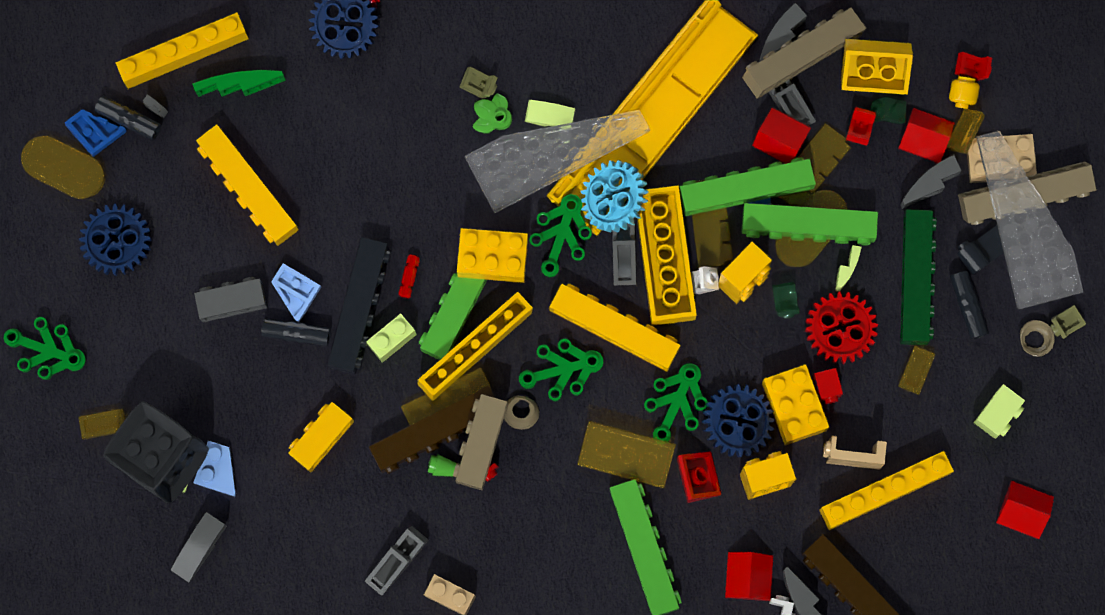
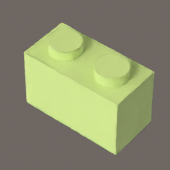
[366,314,417,363]
[974,384,1025,439]

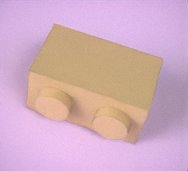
[424,574,476,615]

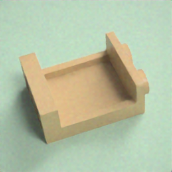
[823,436,887,470]

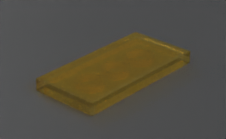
[577,421,676,488]

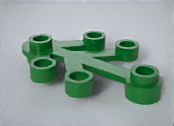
[529,194,592,277]
[4,317,86,380]
[519,339,603,401]
[644,364,708,445]

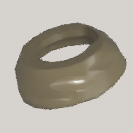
[1020,320,1054,357]
[504,396,539,430]

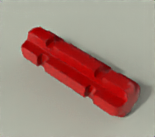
[399,255,420,298]

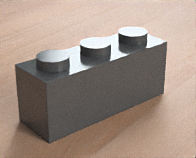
[194,277,267,322]

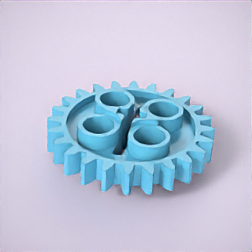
[580,160,649,233]

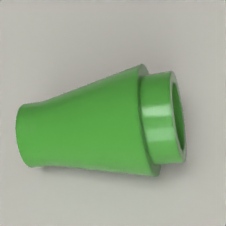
[427,454,457,476]

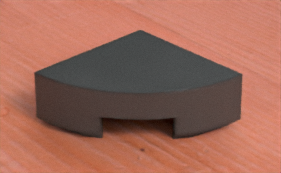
[143,95,168,118]

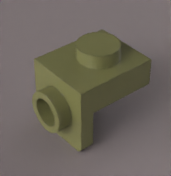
[460,67,497,98]
[1050,305,1086,339]

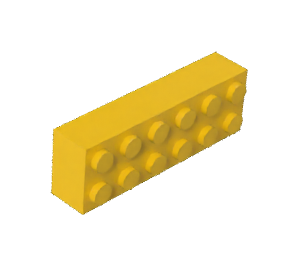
[637,185,697,326]

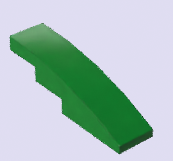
[192,70,286,97]

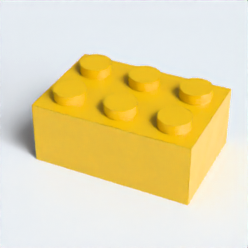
[841,39,913,95]
[457,228,528,283]
[718,242,772,304]
[762,364,829,445]
[740,451,796,500]

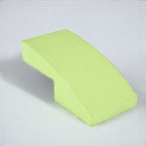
[525,100,575,131]
[835,245,861,291]

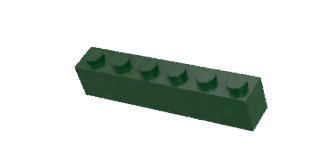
[900,209,936,345]

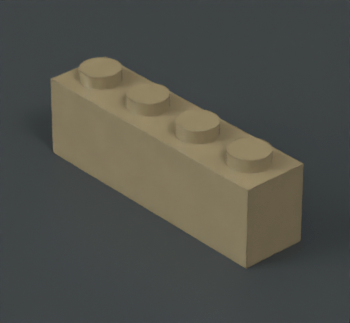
[453,394,508,491]

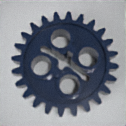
[309,0,380,59]
[79,204,152,276]
[702,384,775,458]

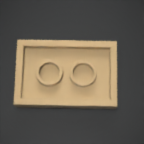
[966,134,1037,183]

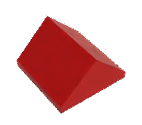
[752,107,811,164]
[898,108,954,163]
[677,452,721,503]
[996,481,1054,539]
[725,552,773,601]

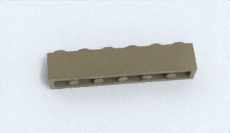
[742,8,866,99]
[958,162,1096,225]

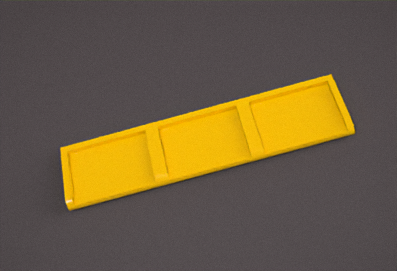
[547,0,758,236]

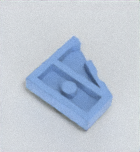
[272,264,321,323]
[193,441,236,497]

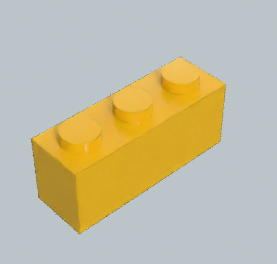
[288,402,354,472]

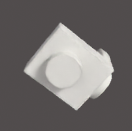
[691,266,719,294]
[769,595,796,615]

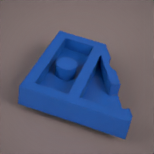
[65,110,126,157]

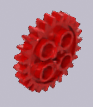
[805,291,878,364]

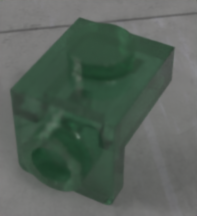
[871,97,906,124]
[772,282,800,318]

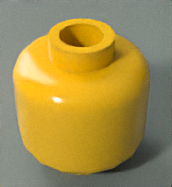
[949,76,980,109]

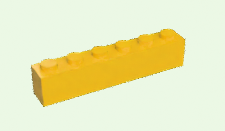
[116,13,249,89]
[196,125,298,246]
[549,284,680,372]
[418,292,533,401]
[819,451,954,530]

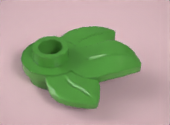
[473,94,512,133]

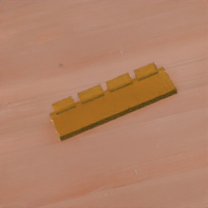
[779,124,850,207]
[692,180,733,268]

